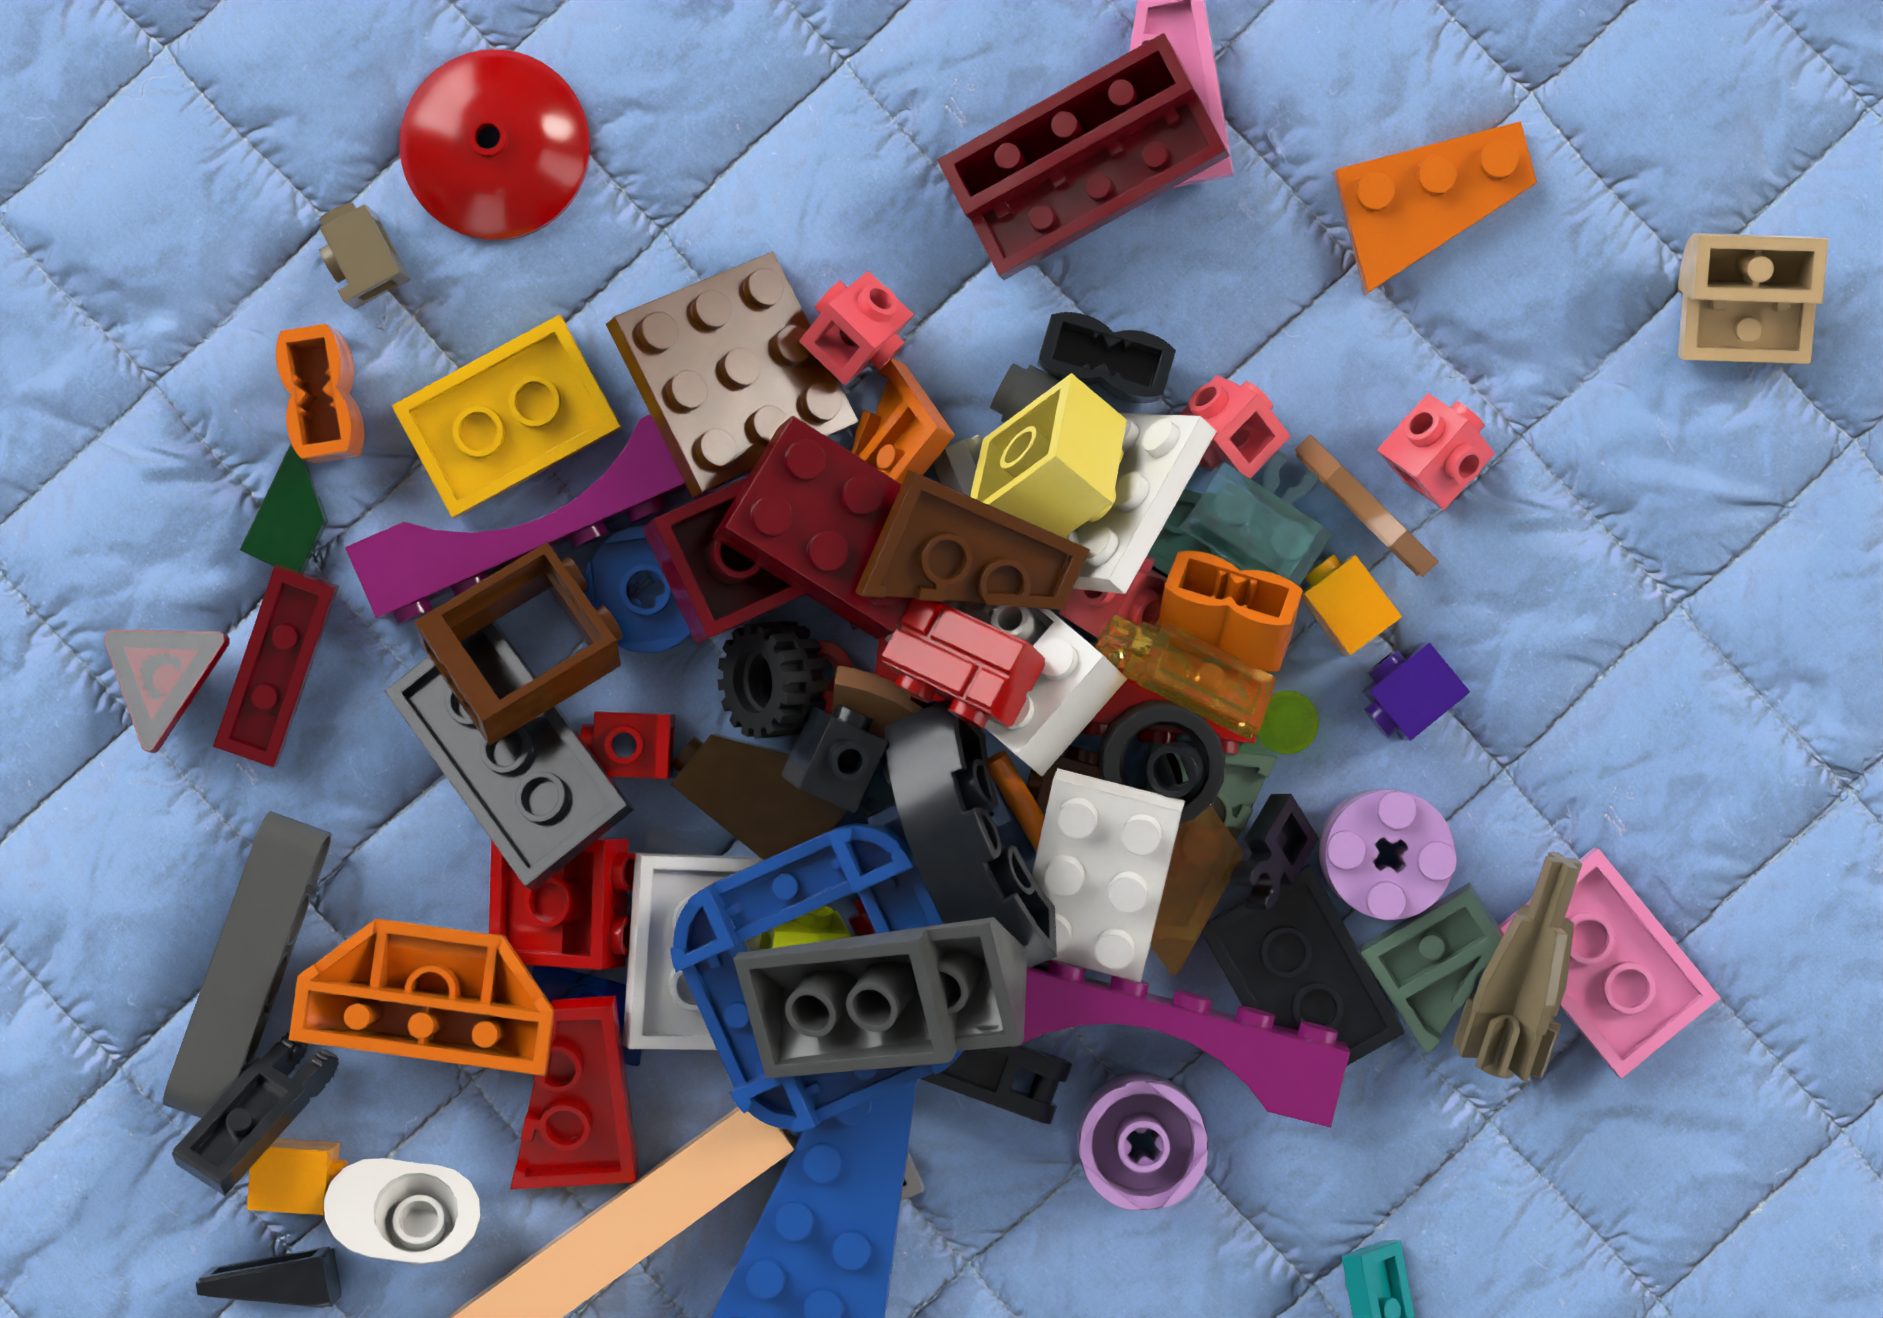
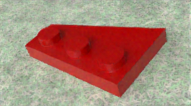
[510,996,639,1190]

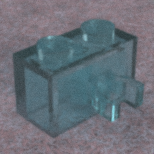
[1179,450,1333,586]

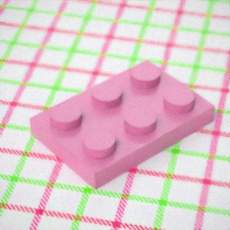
[1498,847,1721,1079]

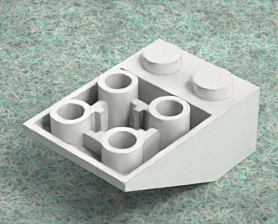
[885,600,1127,776]

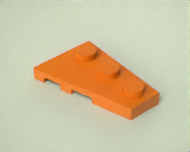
[1333,121,1537,295]

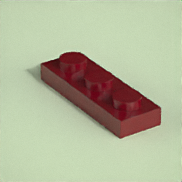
[213,565,339,768]

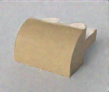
[1678,233,1829,364]

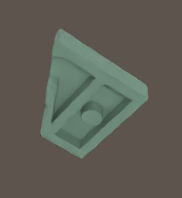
[1360,882,1504,1054]

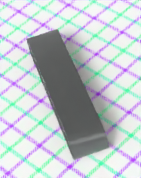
[163,811,332,1118]

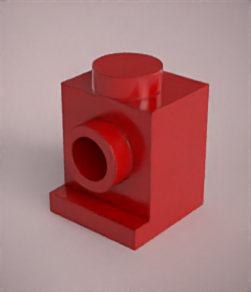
[580,711,675,779]

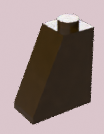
[670,734,873,860]

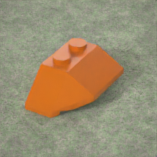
[289,918,554,1076]

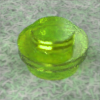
[1257,691,1319,754]

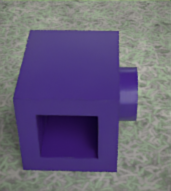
[1362,642,1470,741]

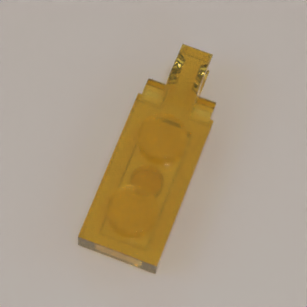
[1094,614,1276,740]

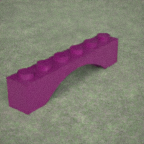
[345,414,711,625]
[1010,959,1350,1128]

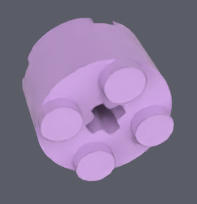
[1319,788,1457,920]
[1076,1072,1208,1211]

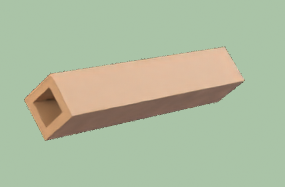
[448,1106,797,1318]

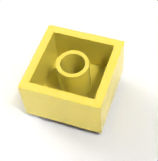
[970,373,1127,539]

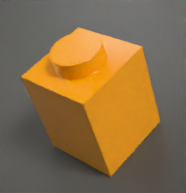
[1301,554,1402,656]
[247,1138,348,1215]

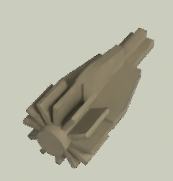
[1452,852,1582,1081]

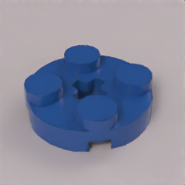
[583,526,691,654]

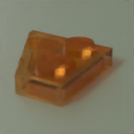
[1150,805,1244,976]

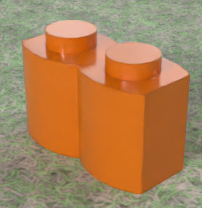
[276,324,365,464]
[1156,551,1303,672]

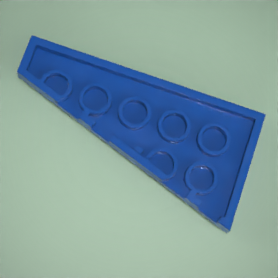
[711,1080,918,1318]

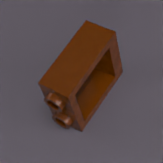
[414,542,623,746]

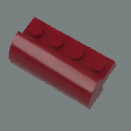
[937,33,1230,280]

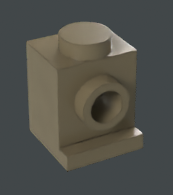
[319,203,411,309]

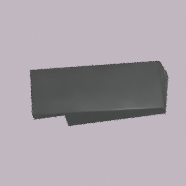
[733,917,1027,1078]

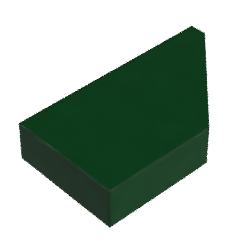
[240,444,328,573]

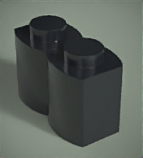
[1037,312,1176,403]

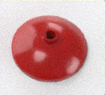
[399,49,591,241]

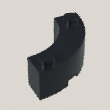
[881,699,1057,968]

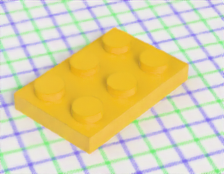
[391,314,623,519]

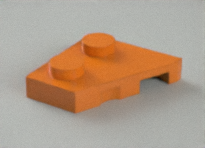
[851,358,955,484]

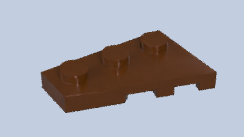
[855,470,1090,610]

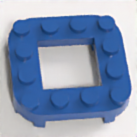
[670,823,964,1132]

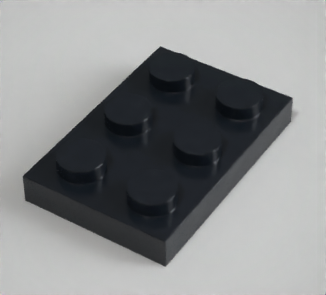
[1199,864,1405,1066]

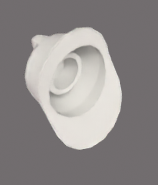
[324,1158,481,1265]

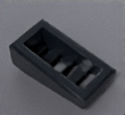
[196,1246,342,1308]

